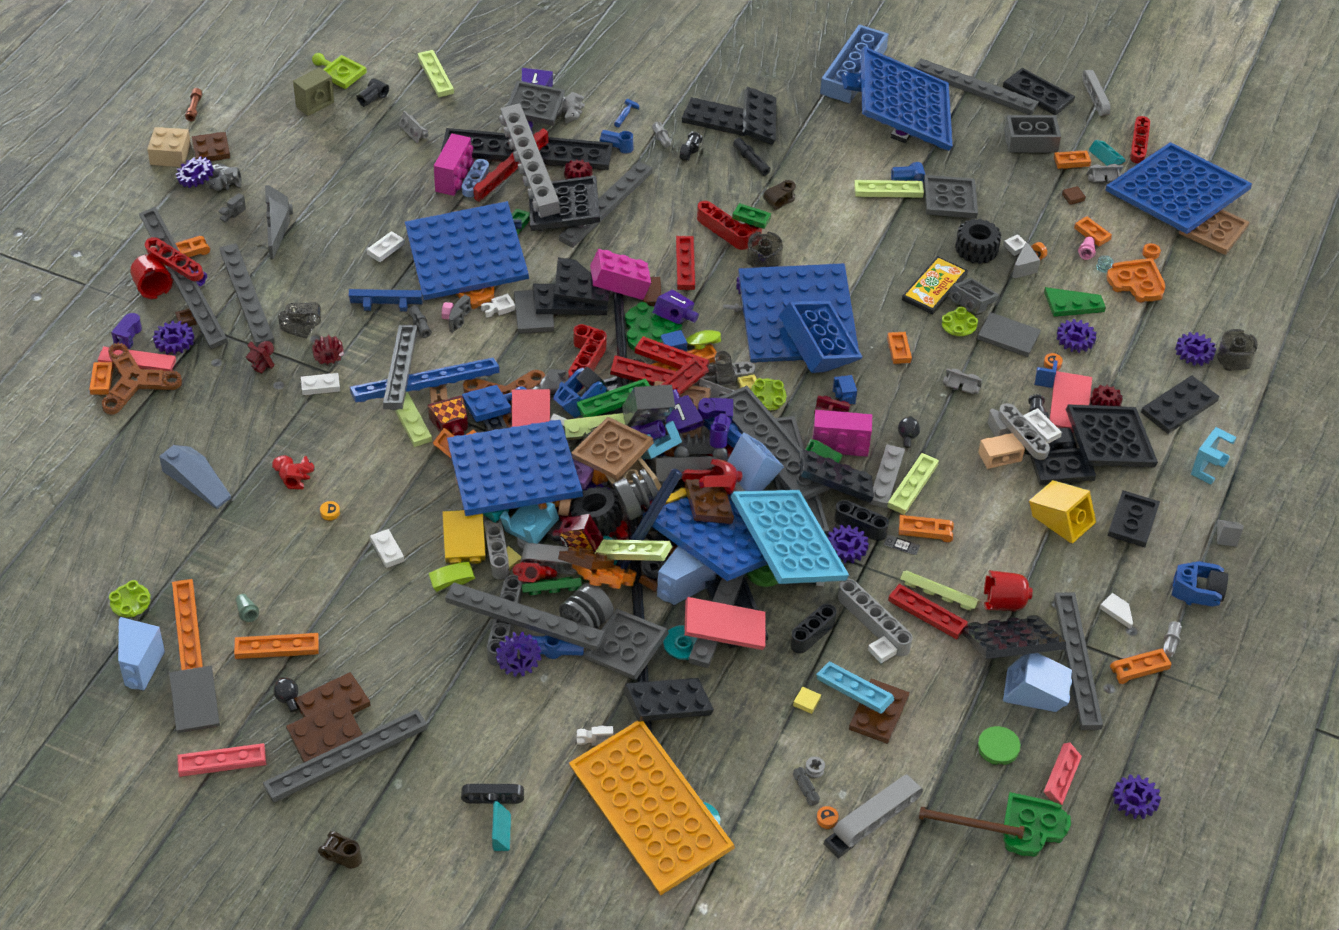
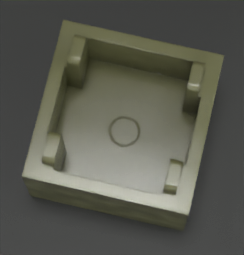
[293,67,334,116]

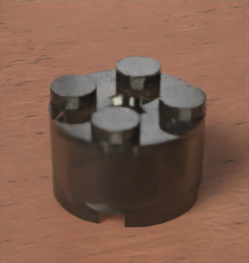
[747,232,783,268]
[1216,329,1258,371]

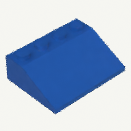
[779,301,862,373]

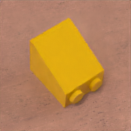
[1029,481,1096,543]
[443,510,485,565]

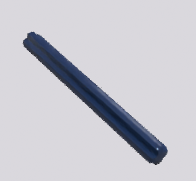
[616,469,682,570]

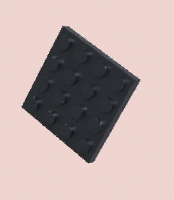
[528,176,601,231]
[1065,404,1158,467]
[962,615,1066,659]

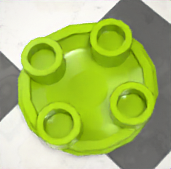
[942,307,978,336]
[686,330,721,349]
[751,378,787,410]
[109,580,151,618]

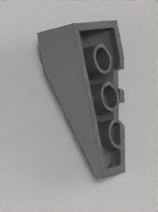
[265,185,293,259]
[645,456,729,485]

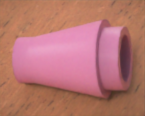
[1078,237,1096,260]

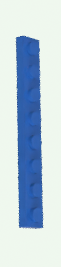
[350,358,500,402]

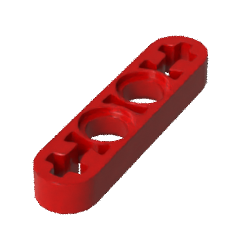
[1130,116,1150,163]
[145,237,204,281]

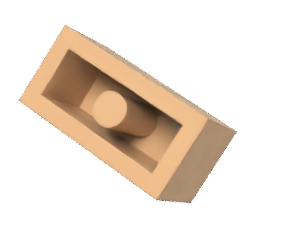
[978,433,1025,469]

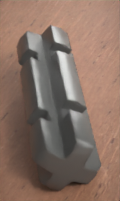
[793,767,820,806]

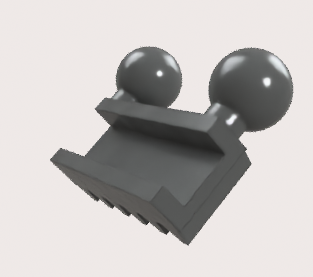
[674,434,728,460]

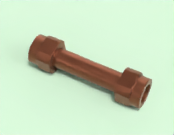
[185,88,202,121]

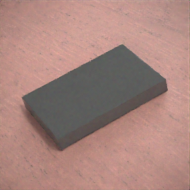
[514,290,554,334]
[977,312,1041,357]
[169,665,220,733]

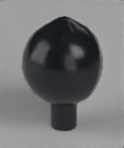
[898,416,920,448]
[273,677,299,712]

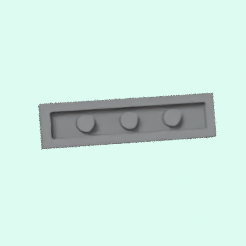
[869,444,905,508]

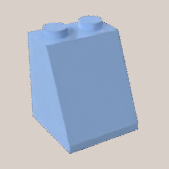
[727,433,784,491]
[657,546,716,605]
[118,617,165,690]
[1003,653,1072,712]

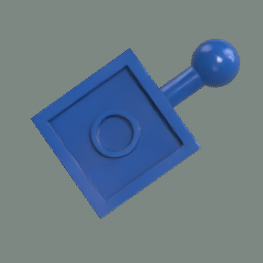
[462,385,527,422]

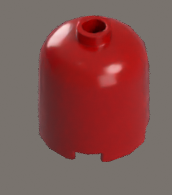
[130,254,173,299]
[983,570,1033,611]

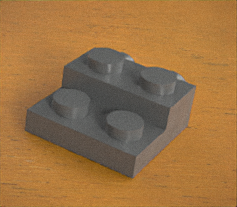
[948,278,999,314]

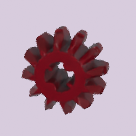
[564,159,593,179]
[312,334,344,366]
[1090,384,1123,406]

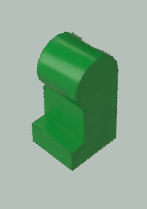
[805,439,843,463]

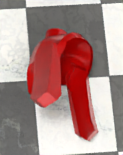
[681,459,742,495]

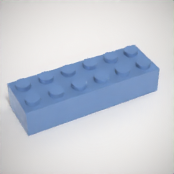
[820,25,889,103]

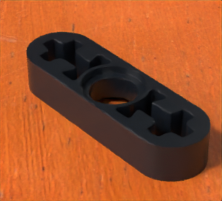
[461,784,524,804]

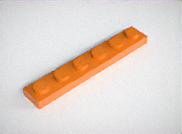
[172,579,203,670]

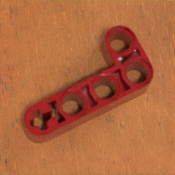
[697,201,762,250]
[568,324,607,389]

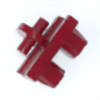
[246,341,275,374]
[814,395,851,414]

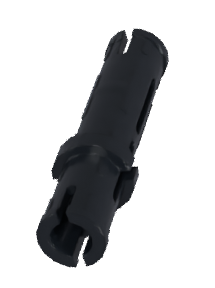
[733,137,771,176]

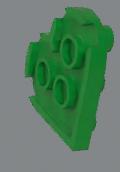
[625,302,682,351]
[1002,792,1071,857]

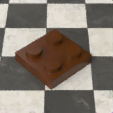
[192,132,230,161]
[558,547,614,570]

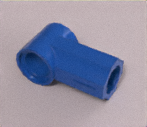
[600,130,634,153]
[891,162,926,183]

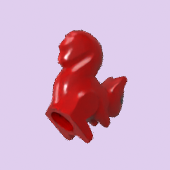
[272,455,315,490]
[512,562,557,583]

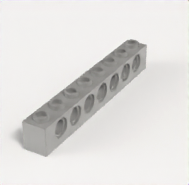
[499,103,560,218]

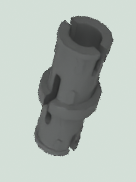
[408,305,432,338]

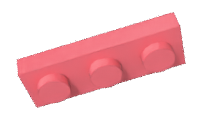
[1044,742,1082,805]

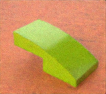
[429,562,476,592]

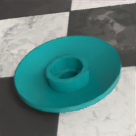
[663,625,697,660]

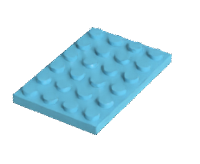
[731,490,849,584]

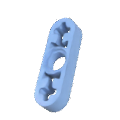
[462,159,489,197]

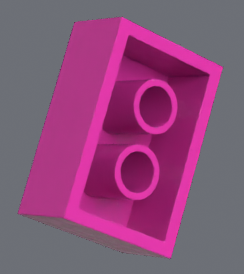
[434,134,474,196]
[590,249,651,300]
[812,410,872,457]

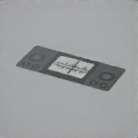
[884,535,920,555]

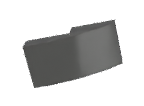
[449,295,471,333]

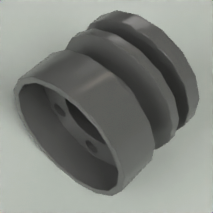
[613,469,658,520]
[559,583,614,629]

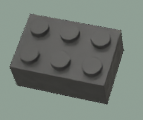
[1004,115,1061,153]
[622,385,675,427]

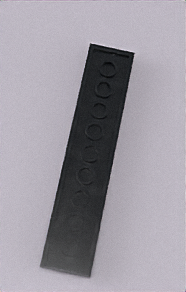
[441,128,613,170]

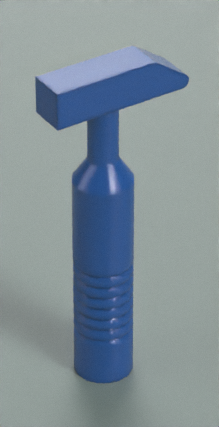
[614,99,640,127]

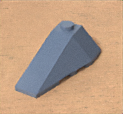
[159,445,231,509]

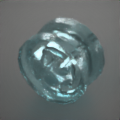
[1097,255,1114,273]

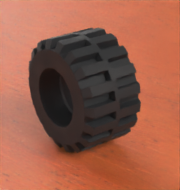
[955,219,1001,264]
[570,486,623,536]

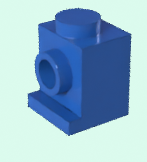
[832,375,857,404]

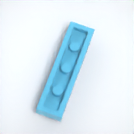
[816,661,894,714]

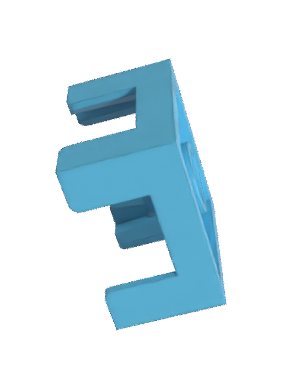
[641,421,682,459]
[1191,427,1236,485]
[500,502,559,544]

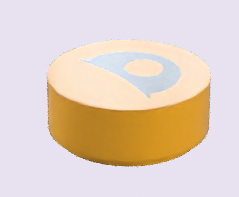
[320,501,340,520]

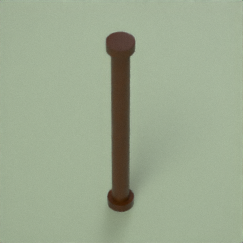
[919,806,1025,839]

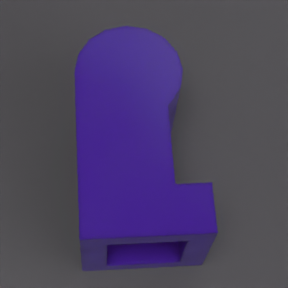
[111,313,142,349]
[697,398,733,423]

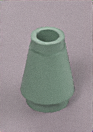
[235,594,259,622]

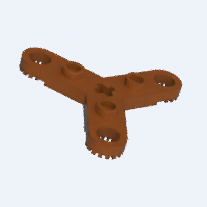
[102,343,182,414]
[463,370,545,428]

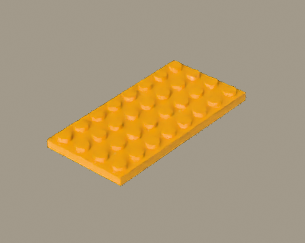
[569,721,735,896]

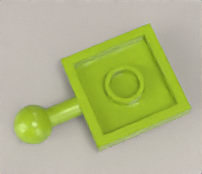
[312,53,367,89]

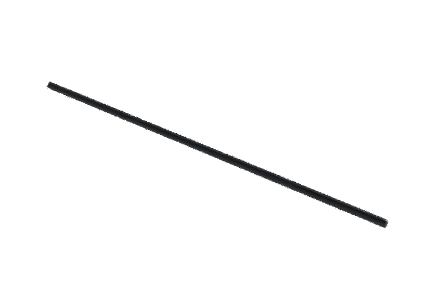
[613,292,652,733]

